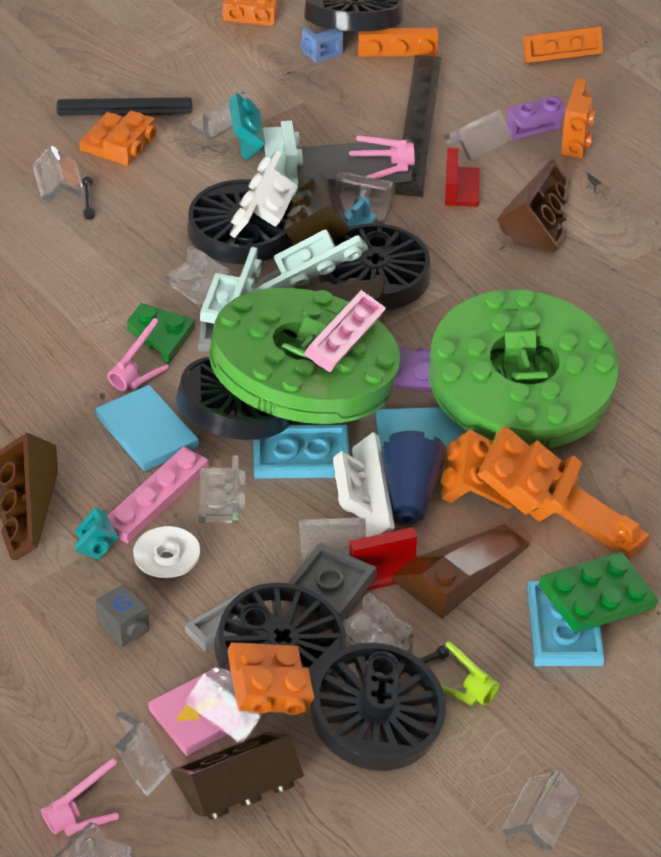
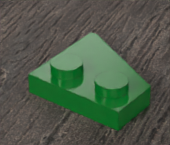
[127,303,195,364]

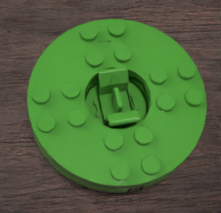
[209,288,400,424]
[428,289,618,448]

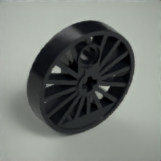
[304,0,404,31]
[187,179,293,264]
[319,223,431,311]
[176,357,292,440]
[215,583,347,693]
[310,643,446,771]

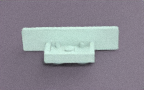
[263,121,303,200]
[254,229,368,291]
[200,247,262,323]

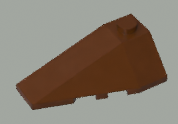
[497,159,570,252]
[0,433,58,561]
[392,524,529,619]

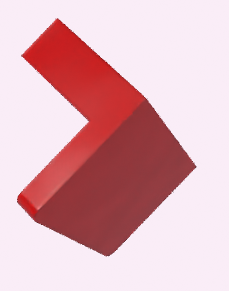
[445,148,480,207]
[349,527,417,591]

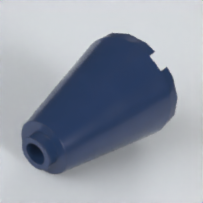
[382,431,446,525]

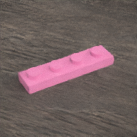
[304,290,386,372]
[107,446,209,544]

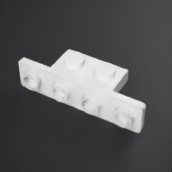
[230,150,298,238]
[333,432,395,537]

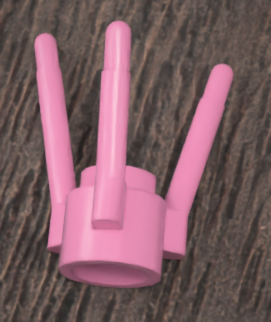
[349,135,415,181]
[107,318,169,391]
[41,759,120,837]

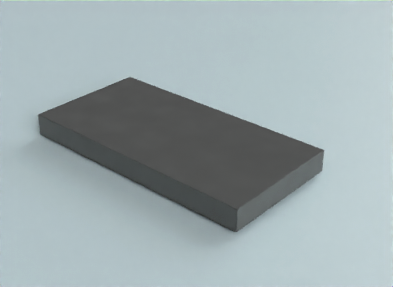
[298,139,412,187]

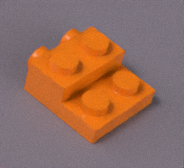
[223,0,282,26]
[561,78,596,159]
[79,111,157,166]
[477,426,562,515]
[227,643,314,715]

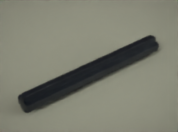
[57,97,192,116]

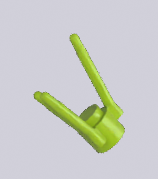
[410,641,500,707]

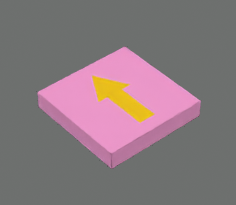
[148,672,246,756]

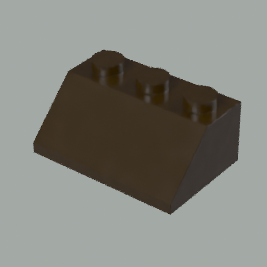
[171,731,304,820]

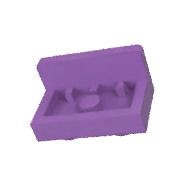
[506,96,567,140]
[394,345,432,392]

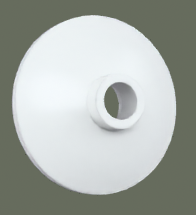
[133,526,200,578]

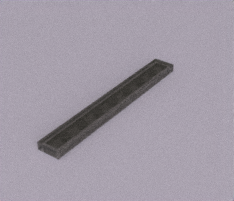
[395,55,442,197]

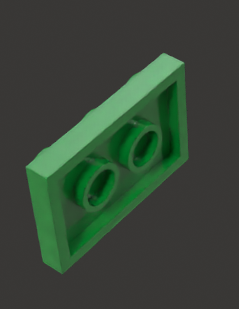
[538,551,659,634]

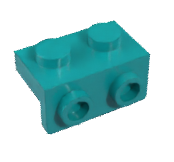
[229,93,265,160]

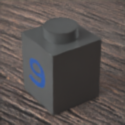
[96,584,149,646]

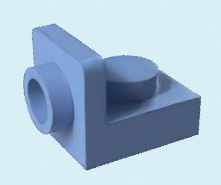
[300,28,343,63]

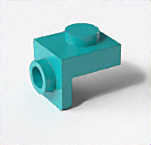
[74,507,119,560]

